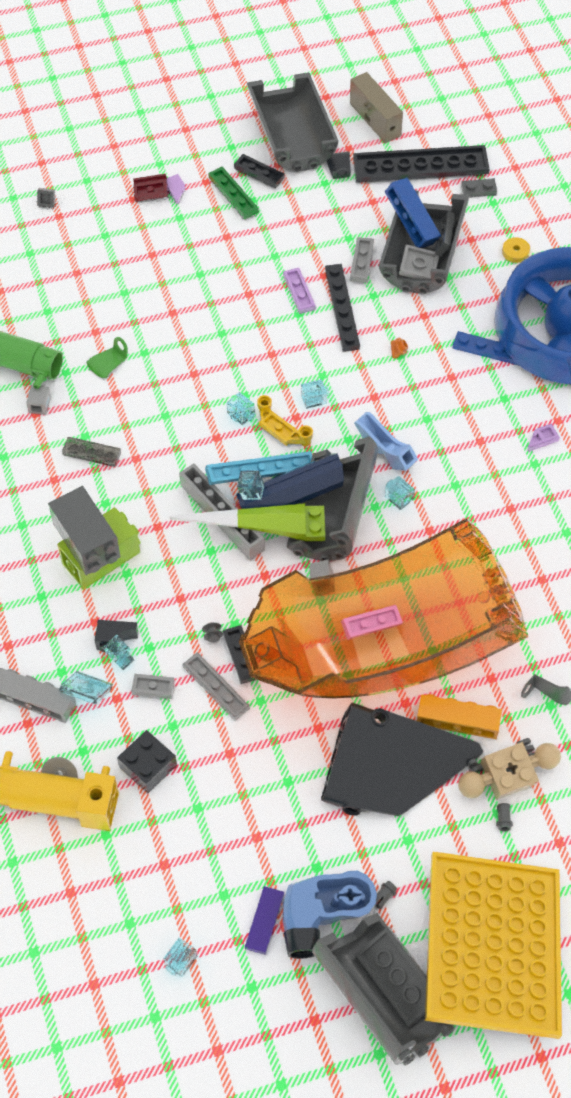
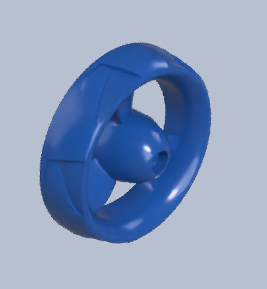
[494,247,571,385]

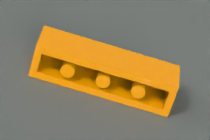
[416,694,502,740]

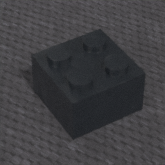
[117,730,177,794]

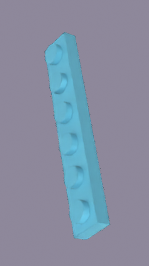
[205,451,313,485]

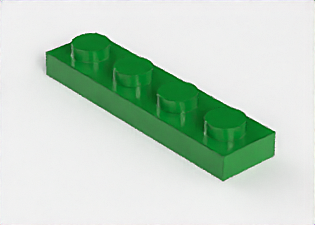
[208,166,259,219]

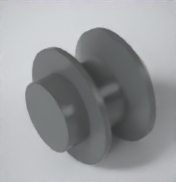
[202,622,223,643]

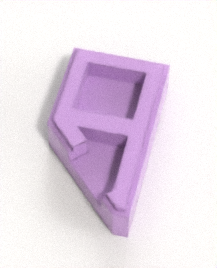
[167,174,186,204]
[527,423,560,452]

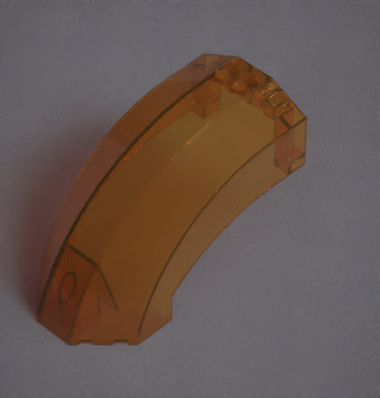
[239,518,529,699]

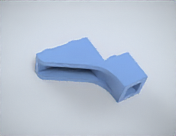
[354,412,418,471]

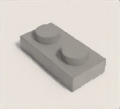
[131,673,175,699]

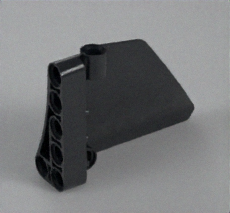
[321,702,483,816]

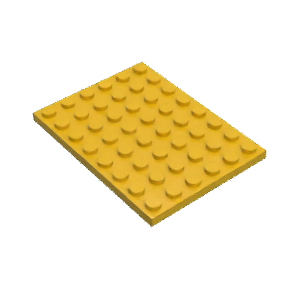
[425,851,562,1039]

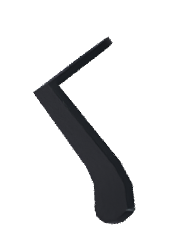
[326,151,351,179]

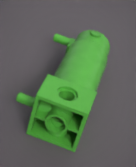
[0,331,63,389]

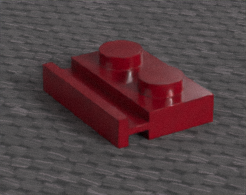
[133,173,169,202]

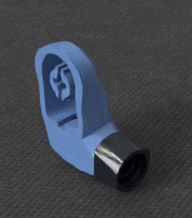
[283,870,377,959]

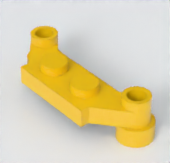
[257,395,313,447]

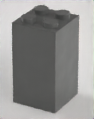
[48,485,121,575]

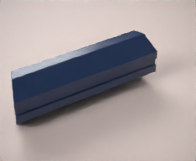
[236,453,344,509]

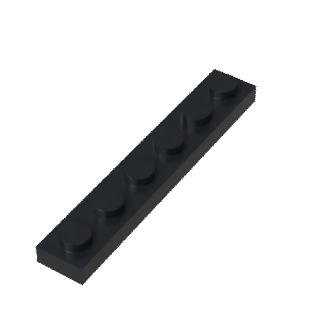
[325,263,360,352]

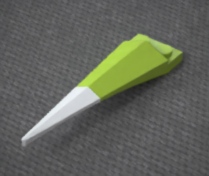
[170,504,325,541]

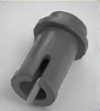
[496,803,513,832]
[375,881,397,909]

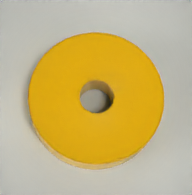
[502,237,530,263]

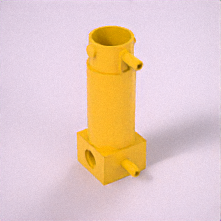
[0,751,119,831]

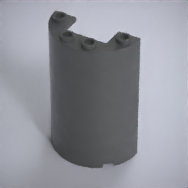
[246,72,339,172]
[379,190,470,294]
[286,436,378,562]
[312,913,455,1066]

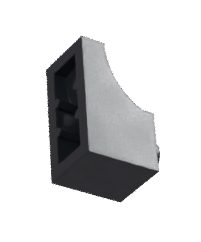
[94,619,139,652]

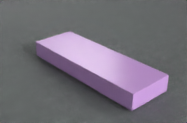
[283,267,316,314]

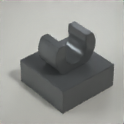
[37,188,56,208]

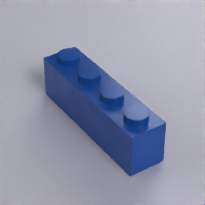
[384,178,441,248]

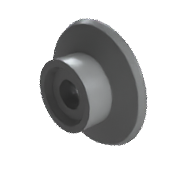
[41,757,78,778]

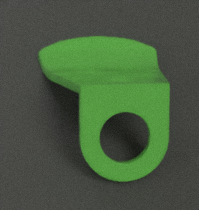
[86,337,128,378]

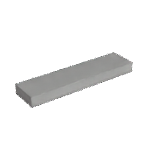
[182,652,250,721]

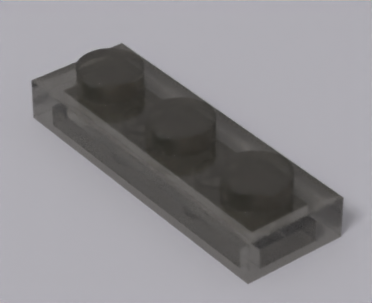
[62,436,121,467]

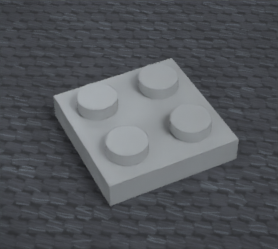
[399,244,439,280]

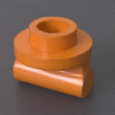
[390,337,408,359]

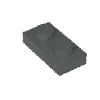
[461,178,497,198]

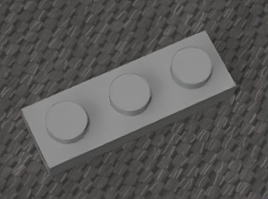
[350,237,374,283]

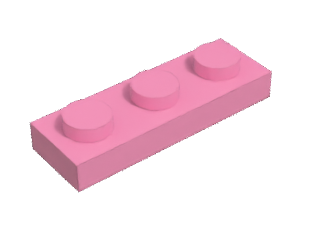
[341,605,403,640]

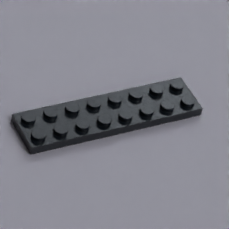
[353,145,490,182]

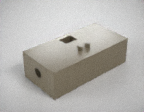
[350,72,403,143]

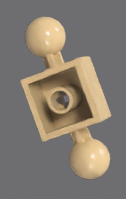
[458,742,561,800]

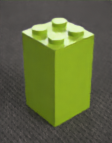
[57,507,141,590]

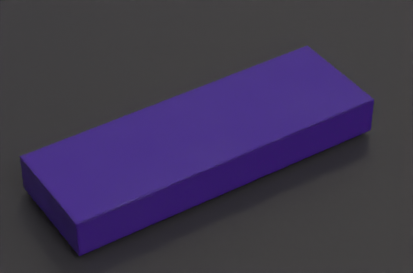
[245,886,285,955]

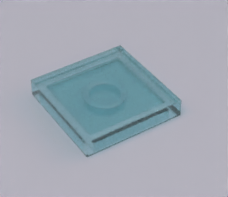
[59,671,113,705]

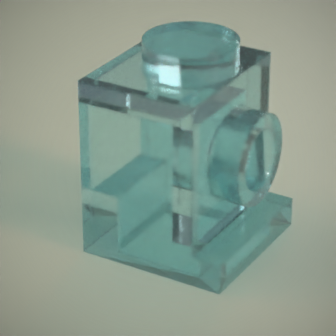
[102,635,135,670]

